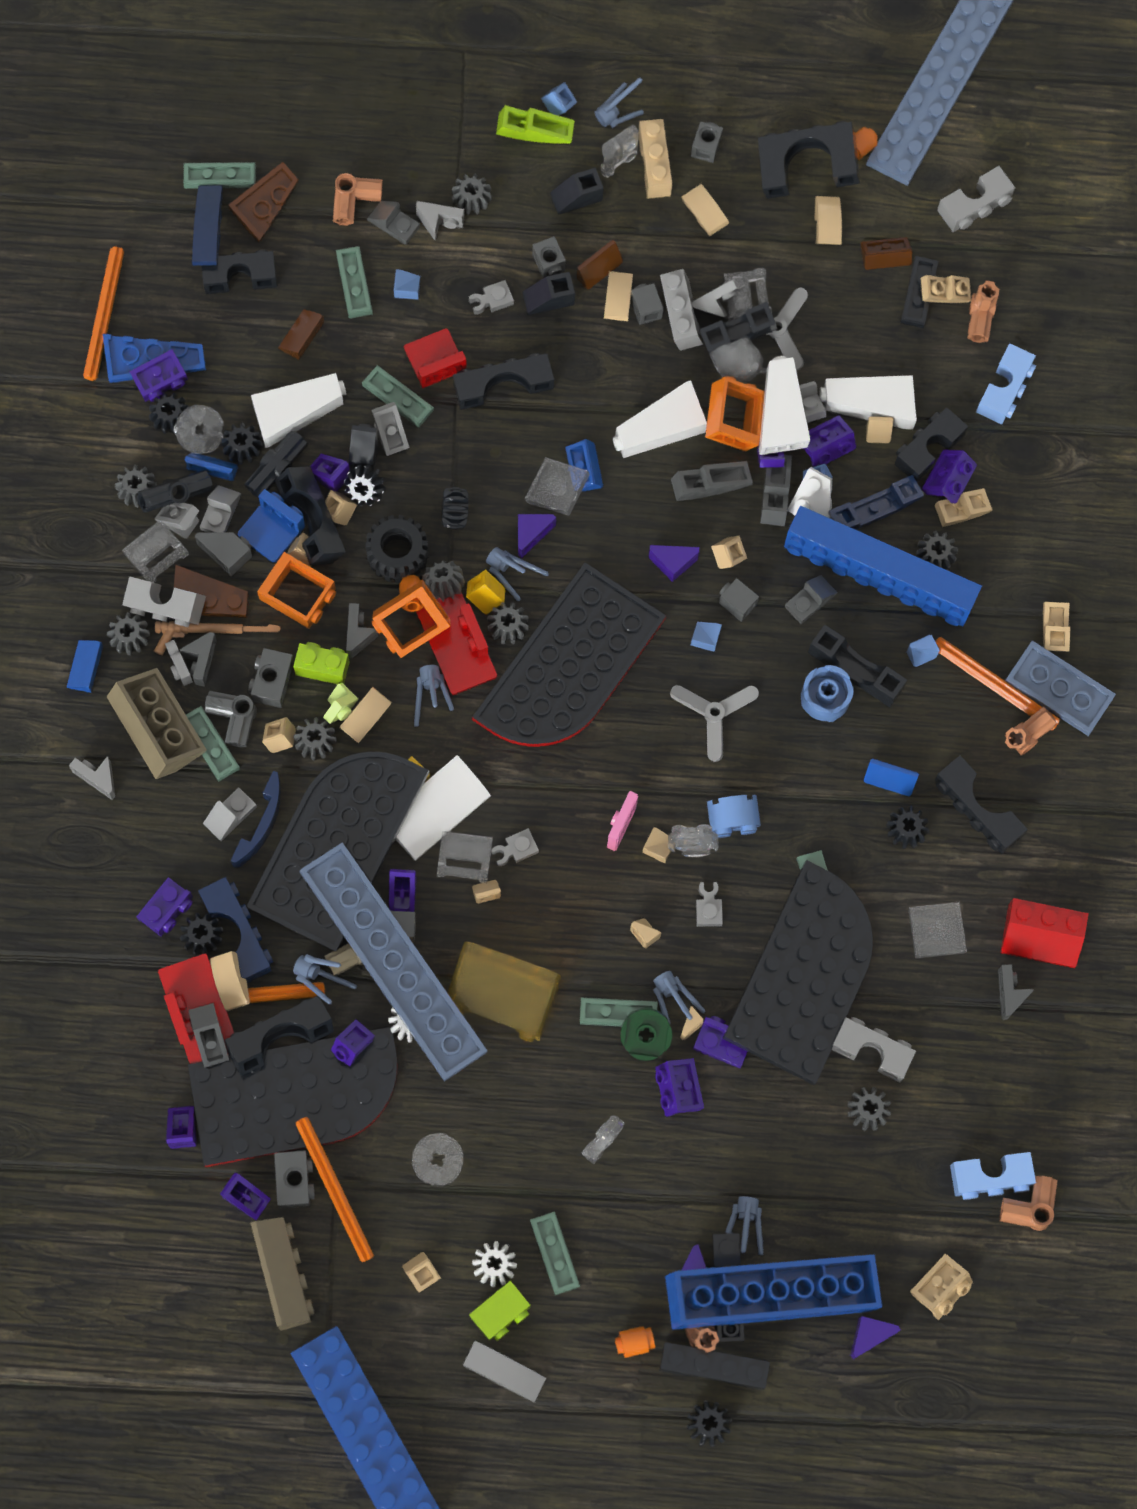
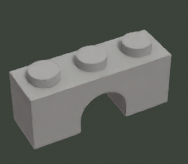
[937,166,1015,232]
[660,269,703,351]
[122,576,206,628]
[832,1017,916,1082]

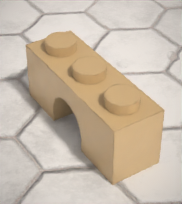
[638,119,672,198]

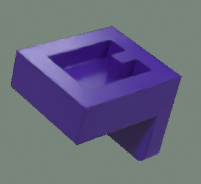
[331,1020,375,1066]

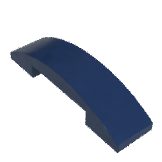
[828,475,924,529]
[231,771,281,868]

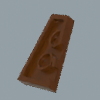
[228,162,298,243]
[174,565,249,618]

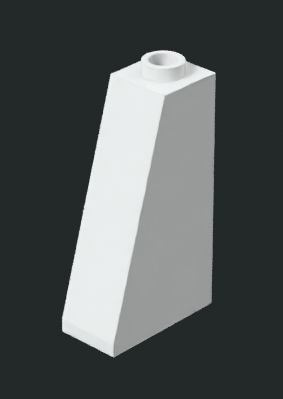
[759,356,810,455]
[251,373,346,448]
[820,375,916,430]
[613,381,707,458]

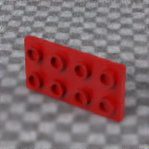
[416,592,497,695]
[158,953,234,1064]

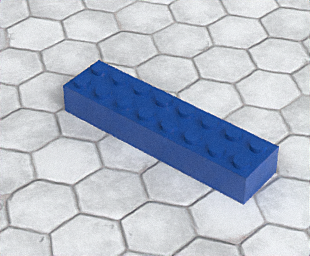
[784,505,982,627]
[665,1254,882,1330]
[291,1326,439,1509]

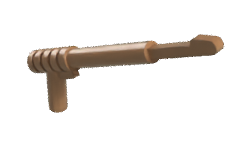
[154,621,281,656]

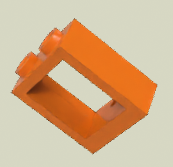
[705,376,765,451]
[257,552,336,629]
[372,580,451,658]

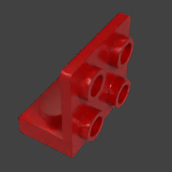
[404,329,467,388]

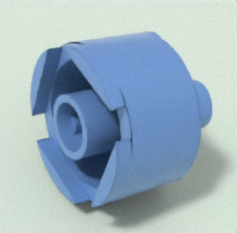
[801,665,854,722]
[707,795,761,838]

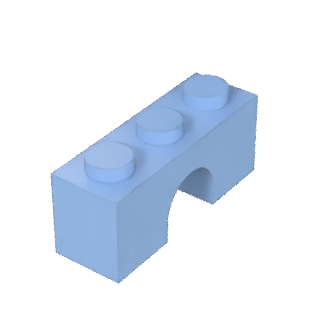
[976,343,1036,424]
[950,1152,1036,1200]

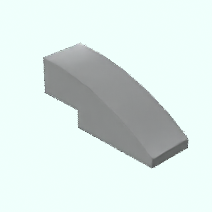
[463,1341,546,1403]

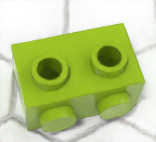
[293,642,350,684]
[469,1281,530,1342]

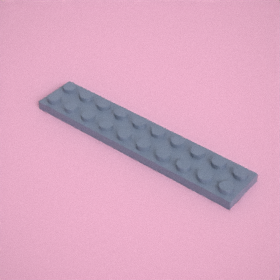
[866,0,1013,186]
[300,842,487,1082]

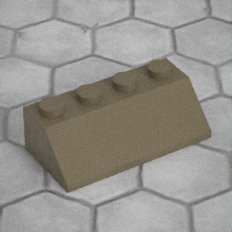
[107,668,207,779]
[251,1217,315,1331]

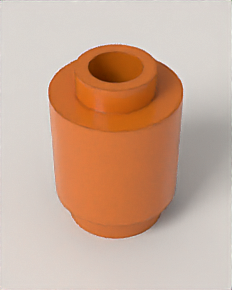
[855,127,878,160]
[399,575,424,612]
[615,1326,655,1358]

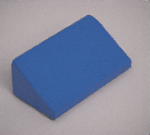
[565,439,603,493]
[185,453,238,481]
[67,640,103,693]
[864,759,919,796]

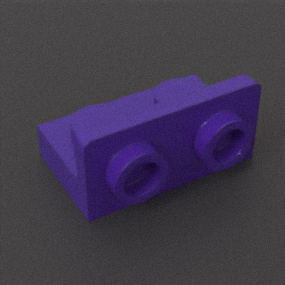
[129,349,188,402]
[803,415,856,467]
[922,450,977,504]
[136,877,193,937]
[693,1016,747,1069]
[655,1058,704,1117]

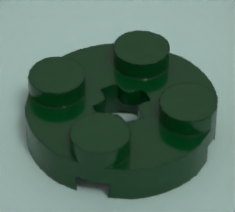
[620,1008,672,1061]

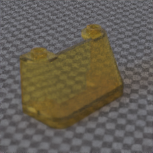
[447,942,561,1042]

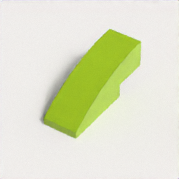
[496,105,574,143]

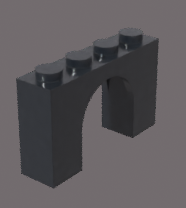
[758,121,860,199]

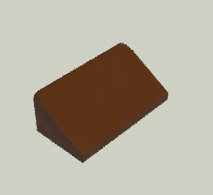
[861,237,912,270]
[577,240,623,290]
[278,309,324,360]

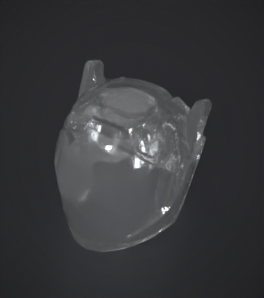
[709,337,766,383]

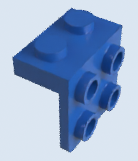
[238,489,305,562]

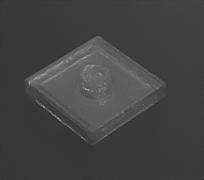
[525,457,590,516]
[908,902,967,958]

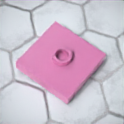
[607,791,638,851]

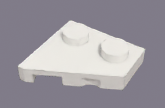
[787,467,832,518]

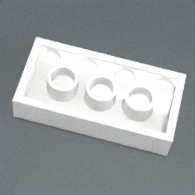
[395,755,491,861]

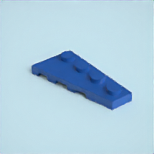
[103,334,206,383]

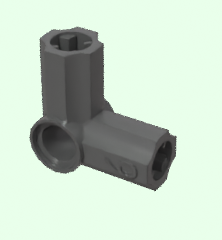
[205,691,257,748]

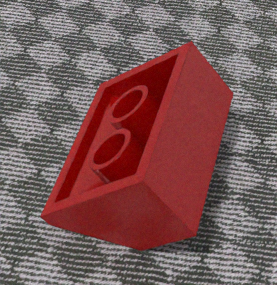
[1000,898,1089,968]

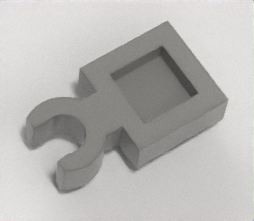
[469,280,514,314]
[165,640,193,686]
[491,829,539,866]
[696,882,722,927]

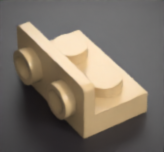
[910,1254,973,1320]

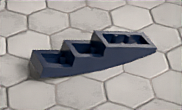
[192,185,223,266]

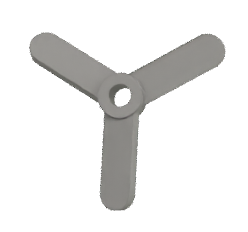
[765,288,808,370]
[670,685,759,762]

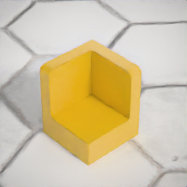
[466,570,505,614]

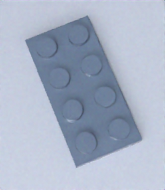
[1005,641,1116,736]

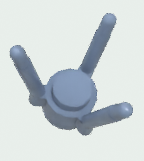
[595,78,644,128]
[486,547,549,601]
[414,665,454,727]
[293,954,357,1004]
[653,971,705,1024]
[725,1196,763,1256]

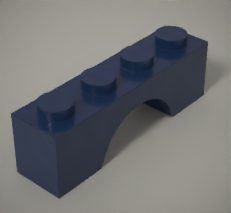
[198,877,273,983]

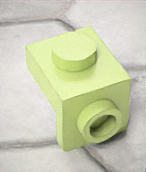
[323,683,358,724]

